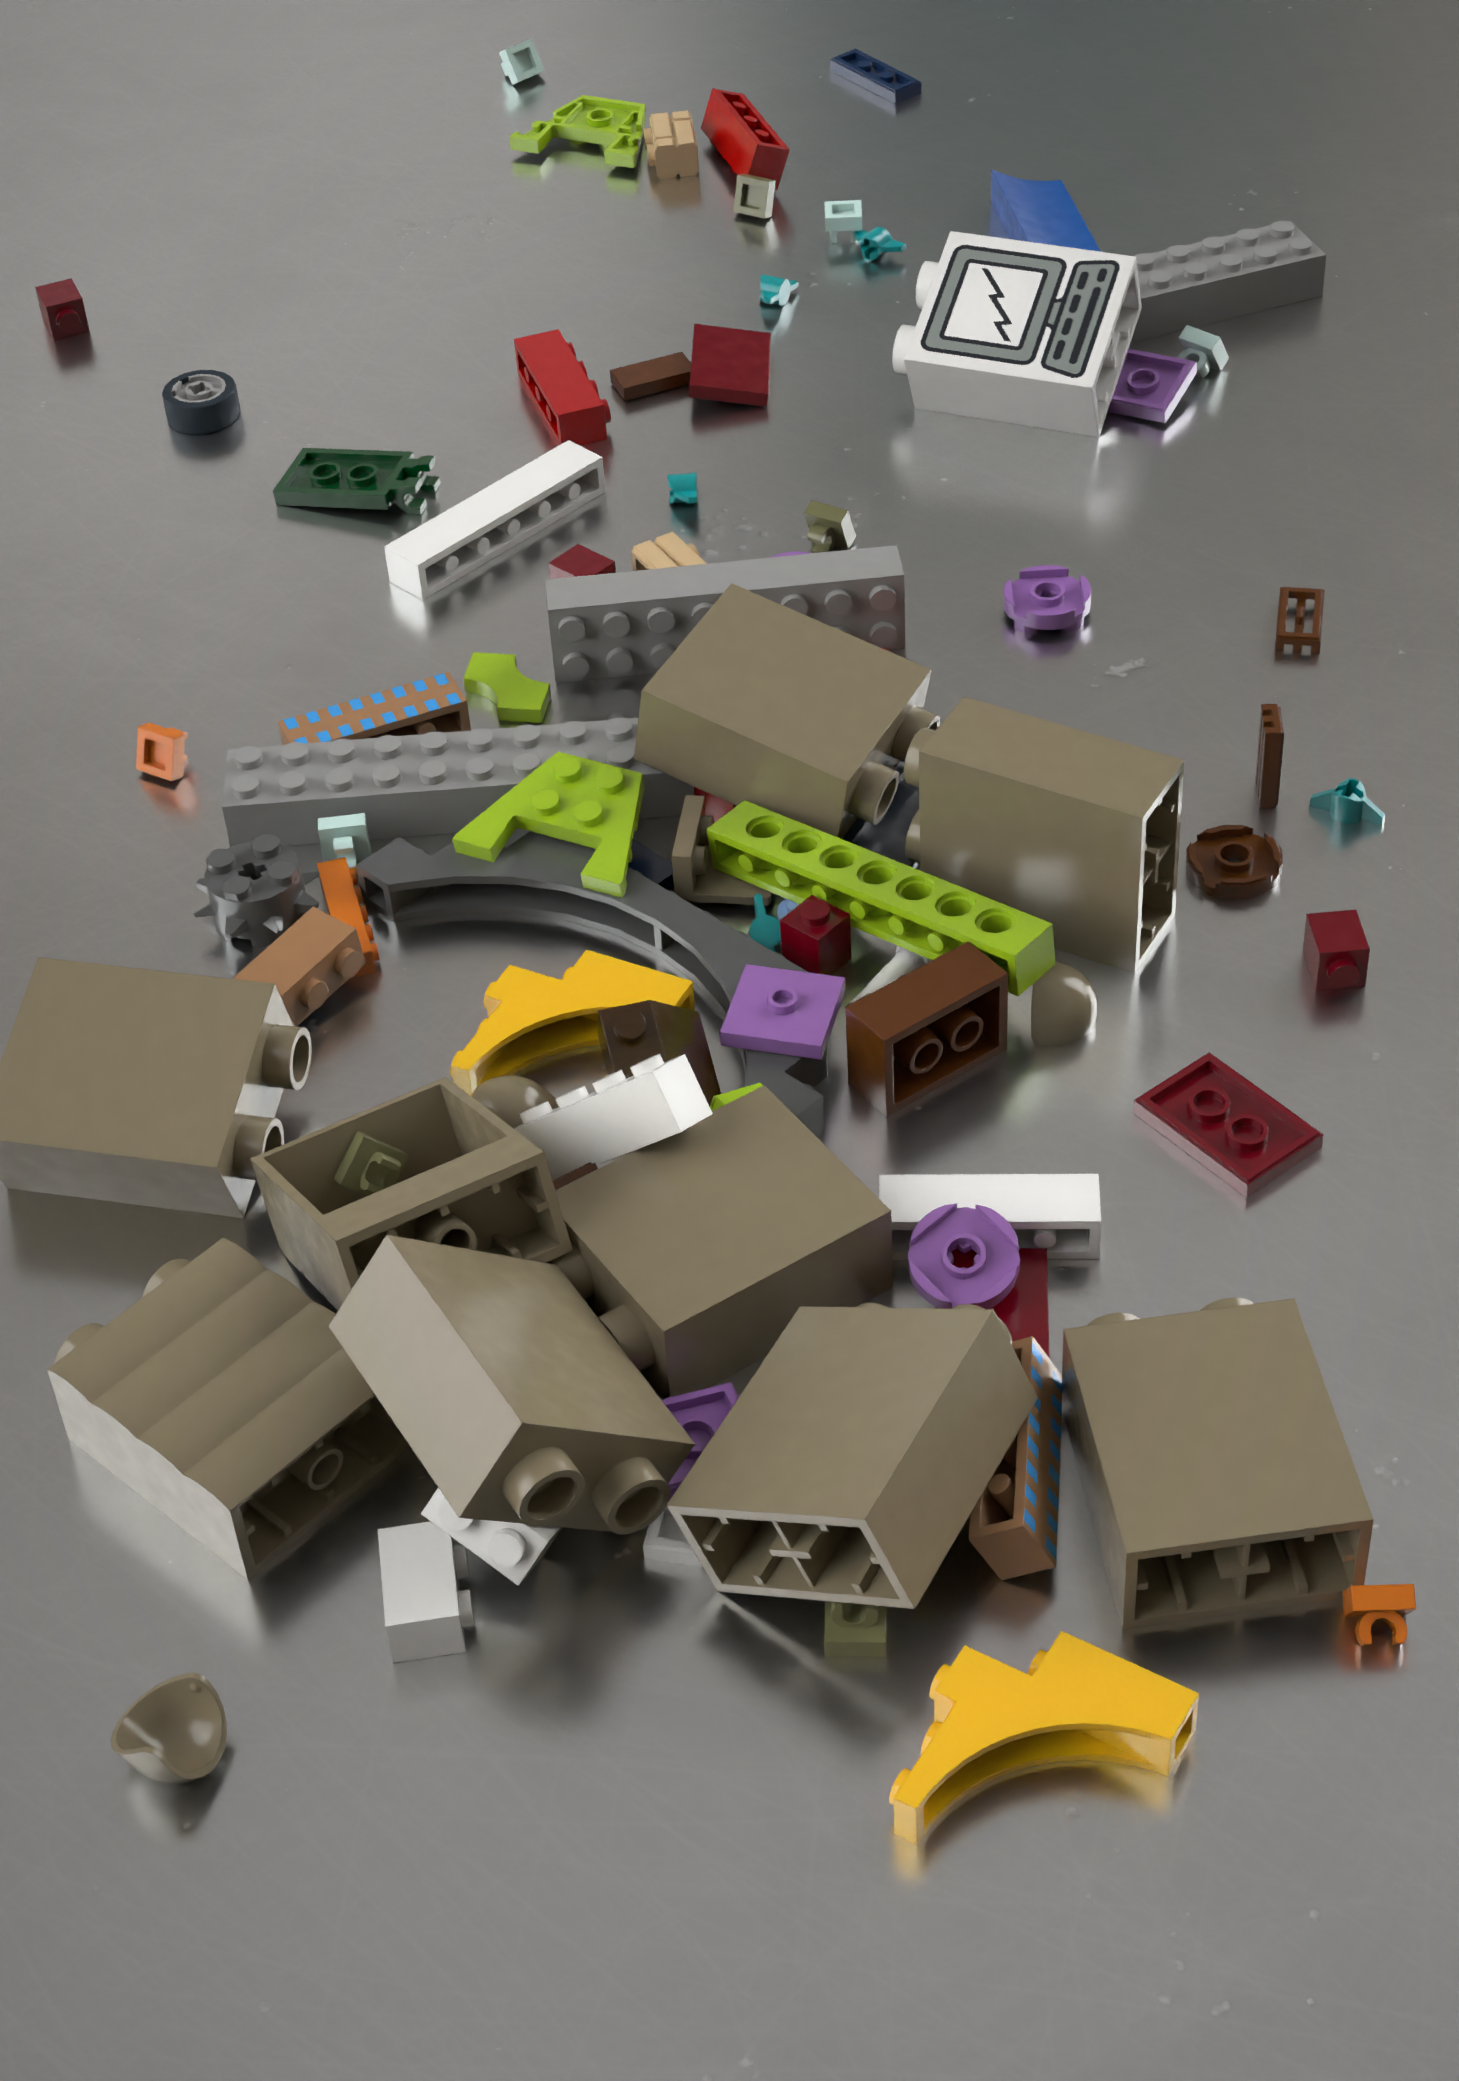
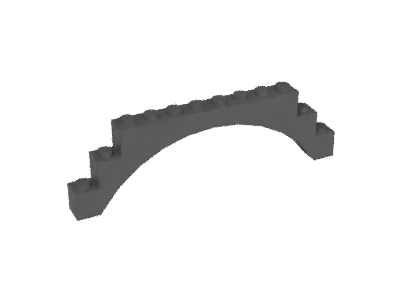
[356,831,828,1138]

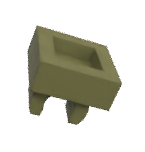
[733,174,776,219]
[804,500,856,553]
[333,1131,409,1196]
[824,1601,887,1657]

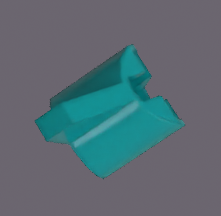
[854,226,906,261]
[759,274,798,306]
[667,473,698,504]
[1309,778,1385,826]
[747,894,781,952]

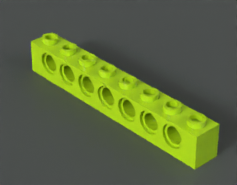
[707,800,1056,997]

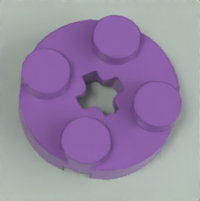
[1003,565,1091,633]
[907,1203,1020,1309]

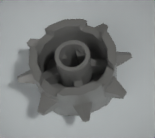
[194,834,320,947]

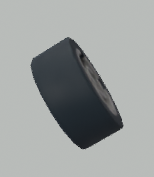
[162,370,241,434]

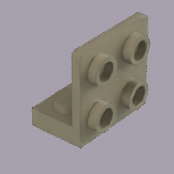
[672,795,773,905]

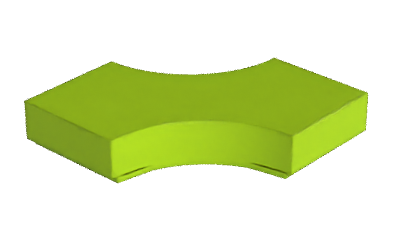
[463,652,551,723]

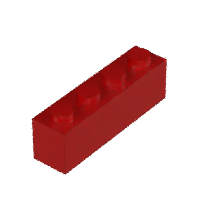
[701,88,790,190]
[514,329,611,446]

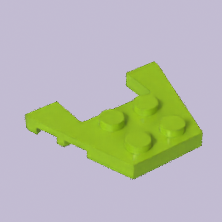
[509,95,646,168]
[452,751,645,898]

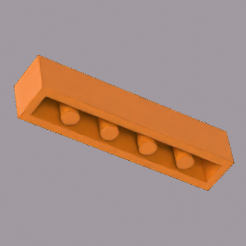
[316,857,380,978]

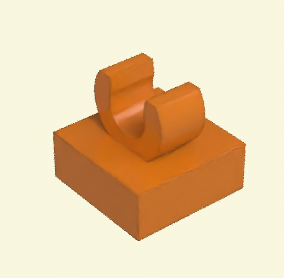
[136,723,188,781]
[1342,1584,1416,1646]

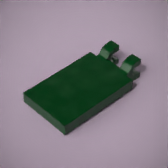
[273,448,441,515]

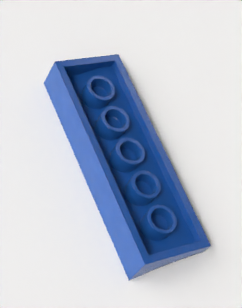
[991,170,1101,252]

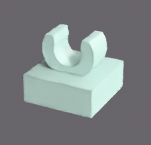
[499,38,545,85]
[825,200,862,244]
[1178,325,1229,378]
[318,813,371,871]

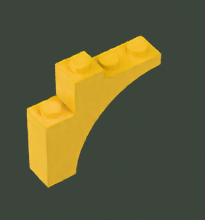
[450,950,695,1097]
[889,1631,1199,1845]

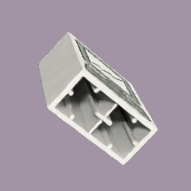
[892,231,1142,437]

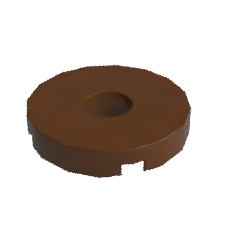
[1186,825,1283,899]

